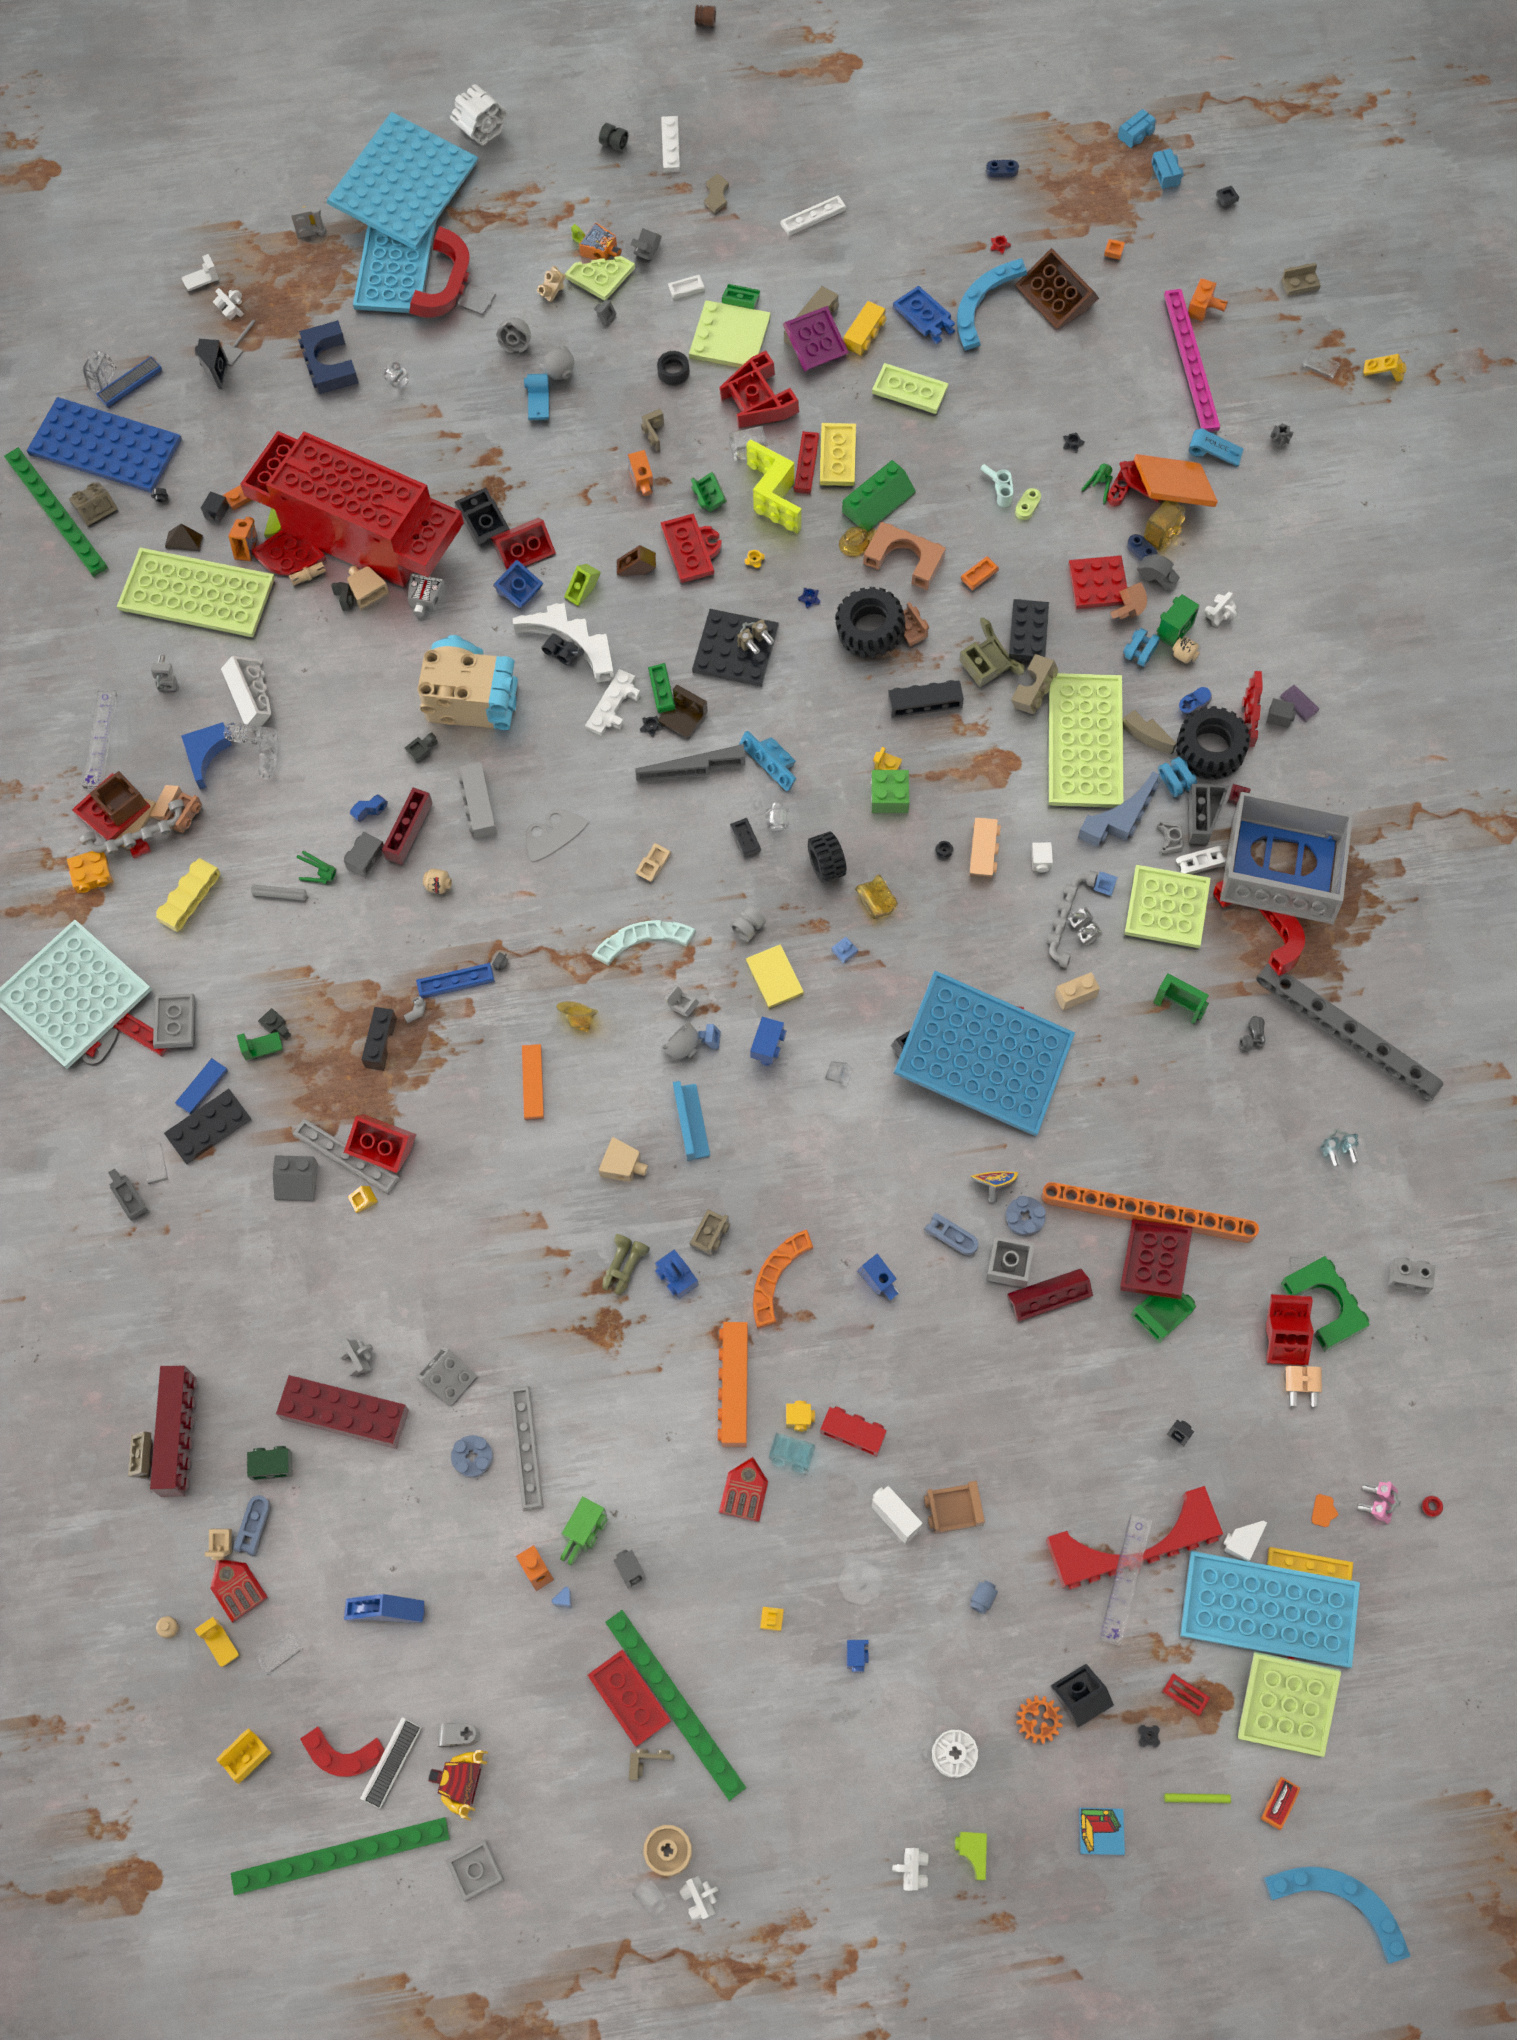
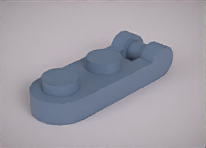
[924,1213,978,1255]
[234,1495,270,1556]

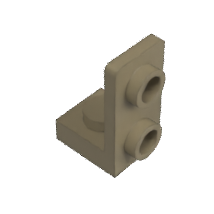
[641,409,664,451]
[629,1749,675,1782]

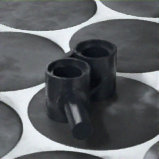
[541,633,584,666]

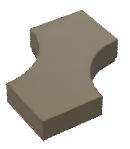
[704,173,729,214]

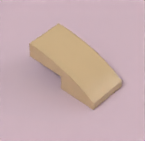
[635,843,672,882]

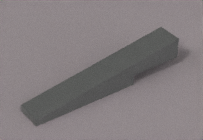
[635,744,745,781]

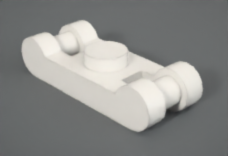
[1176,846,1227,875]

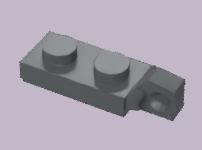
[108,1168,148,1221]

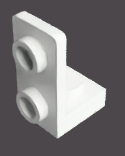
[182,254,219,291]

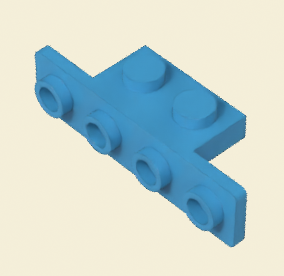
[739,731,796,791]

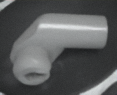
[403,997,426,1023]

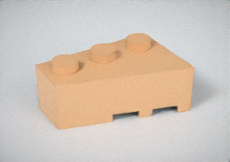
[969,817,1001,878]

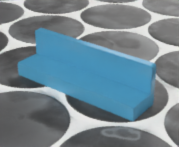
[673,1081,710,1161]

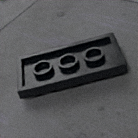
[1009,599,1049,661]
[164,1088,252,1165]

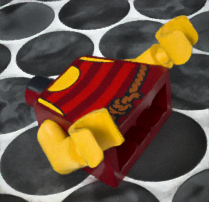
[428,1750,488,1821]

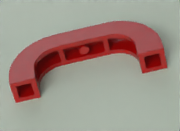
[409,226,470,318]
[1213,880,1305,976]

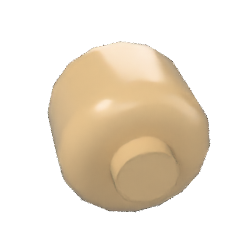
[156,1616,179,1639]

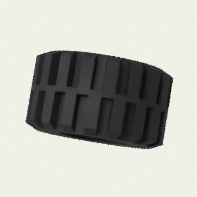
[807,831,847,883]

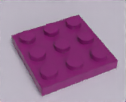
[783,306,849,371]

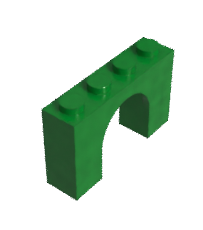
[1281,1256,1370,1352]

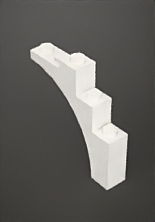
[512,603,614,683]

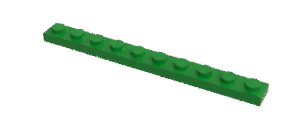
[4,447,108,577]
[605,1610,747,1802]
[230,1817,451,1896]

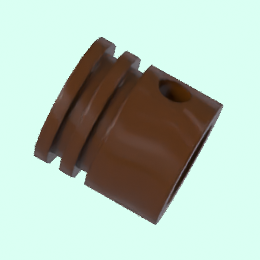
[695,5,716,27]

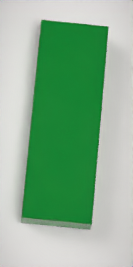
[648,663,676,714]

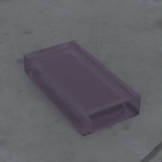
[1280,685,1320,722]

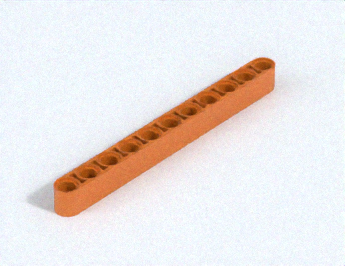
[1041,1182,1259,1243]

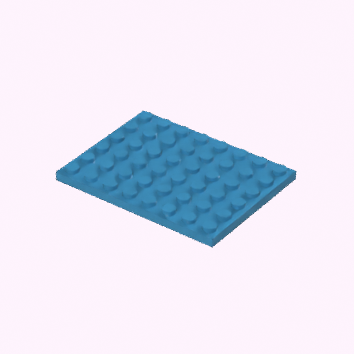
[893,971,1075,1136]

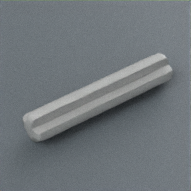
[251,884,307,900]

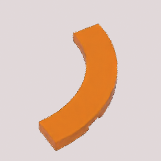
[753,1229,813,1329]

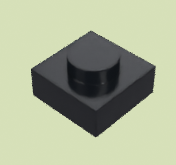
[1216,185,1239,207]

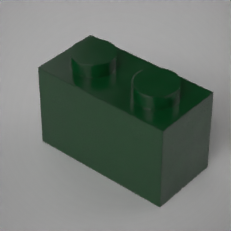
[247,1446,293,1481]

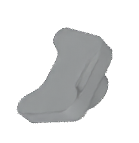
[1157,822,1184,855]

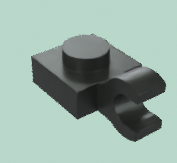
[404,732,438,763]
[258,1008,291,1040]

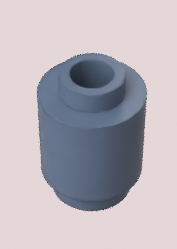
[970,1580,998,1614]

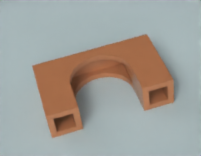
[863,522,946,590]

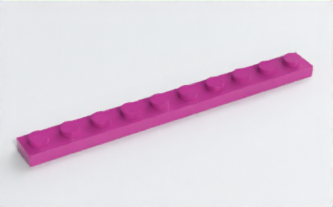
[1164,289,1220,432]

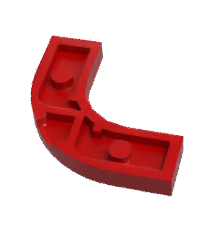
[300,1726,385,1777]

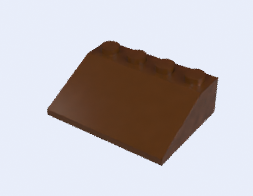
[1015,248,1099,330]

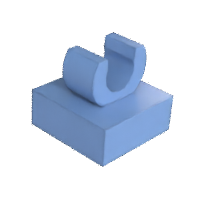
[1094,871,1118,896]
[831,937,858,964]
[698,1024,721,1049]

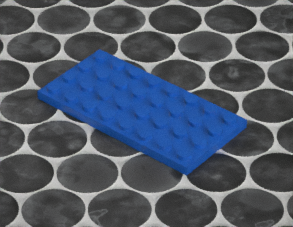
[26,397,182,493]

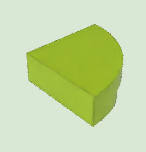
[571,224,586,244]

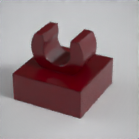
[1227,784,1251,805]

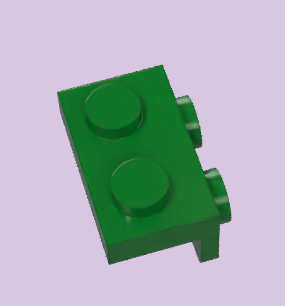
[690,472,727,512]

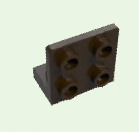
[658,684,708,738]

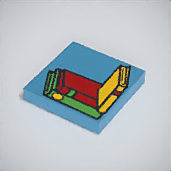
[1079,1808,1125,1855]

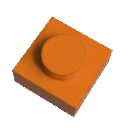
[1104,239,1125,260]

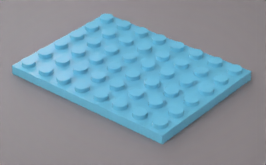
[327,112,478,250]

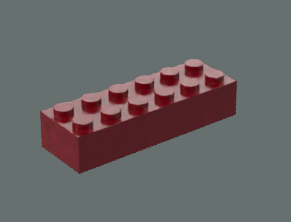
[150,1365,197,1497]
[276,1375,409,1449]

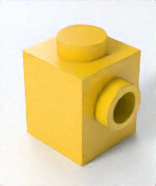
[786,1401,815,1432]

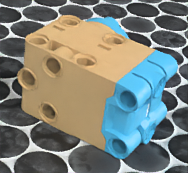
[418,635,518,730]

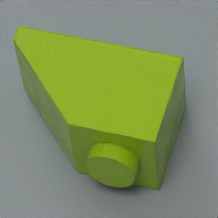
[564,564,601,606]

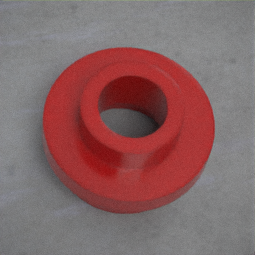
[1422,1496,1443,1517]

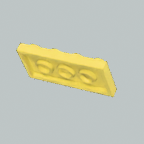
[820,423,856,486]

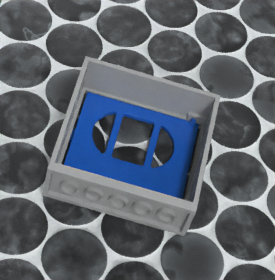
[1220,792,1353,925]

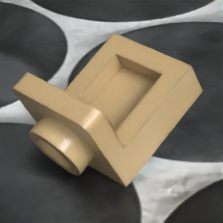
[205,1528,232,1560]

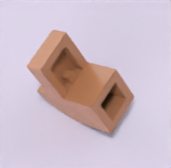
[1110,582,1147,620]

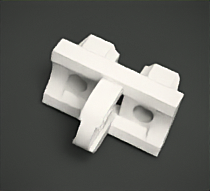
[892,1848,928,1891]

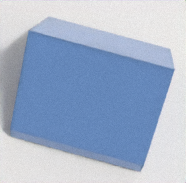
[551,1586,572,1608]

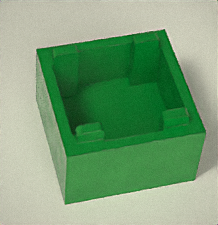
[1156,594,1200,648]

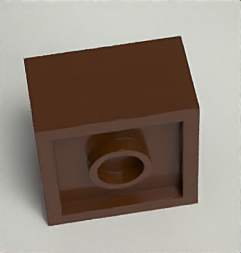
[89,771,147,827]

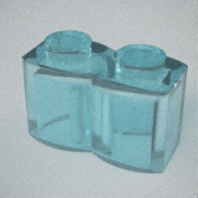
[769,1433,816,1473]

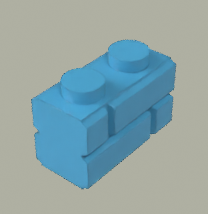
[1118,109,1156,148]
[1151,149,1184,189]

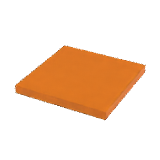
[1134,454,1218,507]

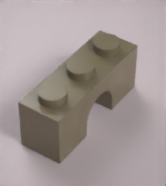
[1011,654,1058,715]

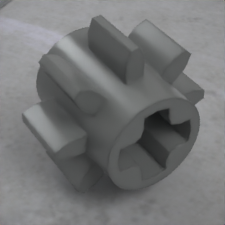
[1270,423,1293,446]

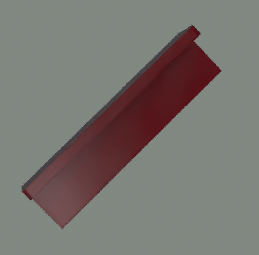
[1007,1269,1093,1322]

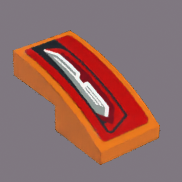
[1261,1777,1301,1830]

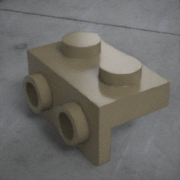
[690,1209,731,1255]

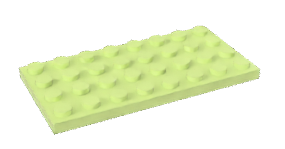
[117,548,275,637]
[1048,673,1124,808]

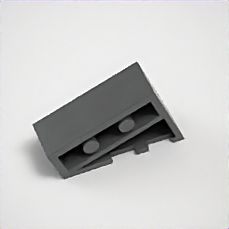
[1189,784,1230,845]

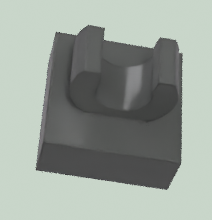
[594,300,616,325]

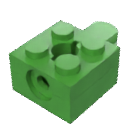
[560,1496,608,1566]

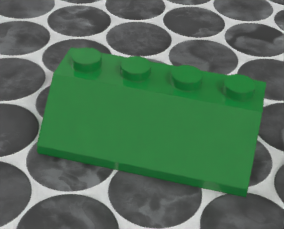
[842,460,916,533]

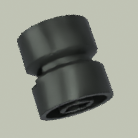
[599,123,629,151]

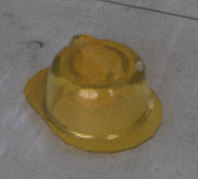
[839,527,876,557]
[556,1001,598,1032]

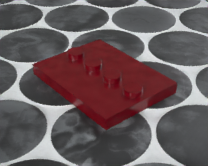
[1120,1219,1193,1299]

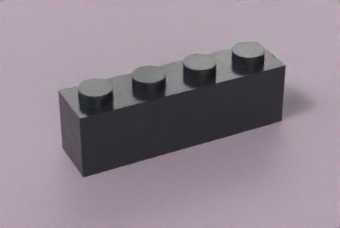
[888,680,964,718]

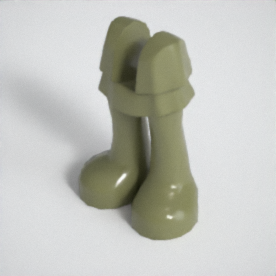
[602,1234,650,1295]

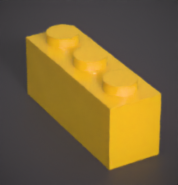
[843,301,887,356]

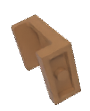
[924,1481,985,1534]

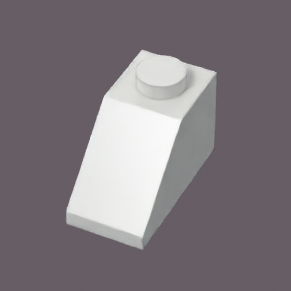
[1223,1521,1267,1561]

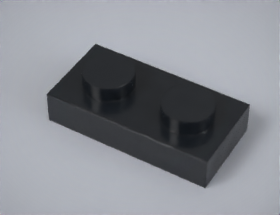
[1166,1419,1194,1447]

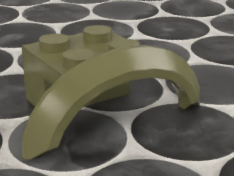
[959,617,1024,688]

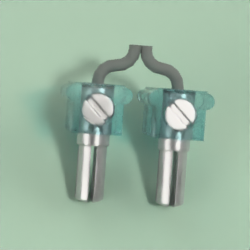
[1320,1128,1360,1167]

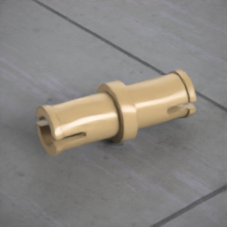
[289,562,326,586]

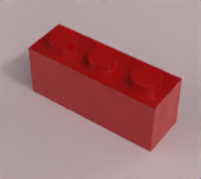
[820,1406,887,1457]

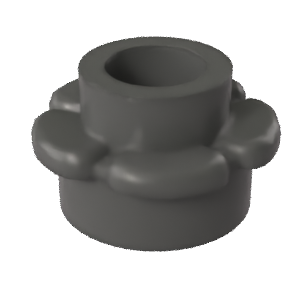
[492,952,509,970]

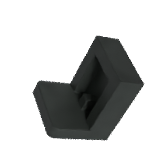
[331,582,354,611]

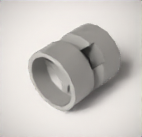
[730,906,766,942]

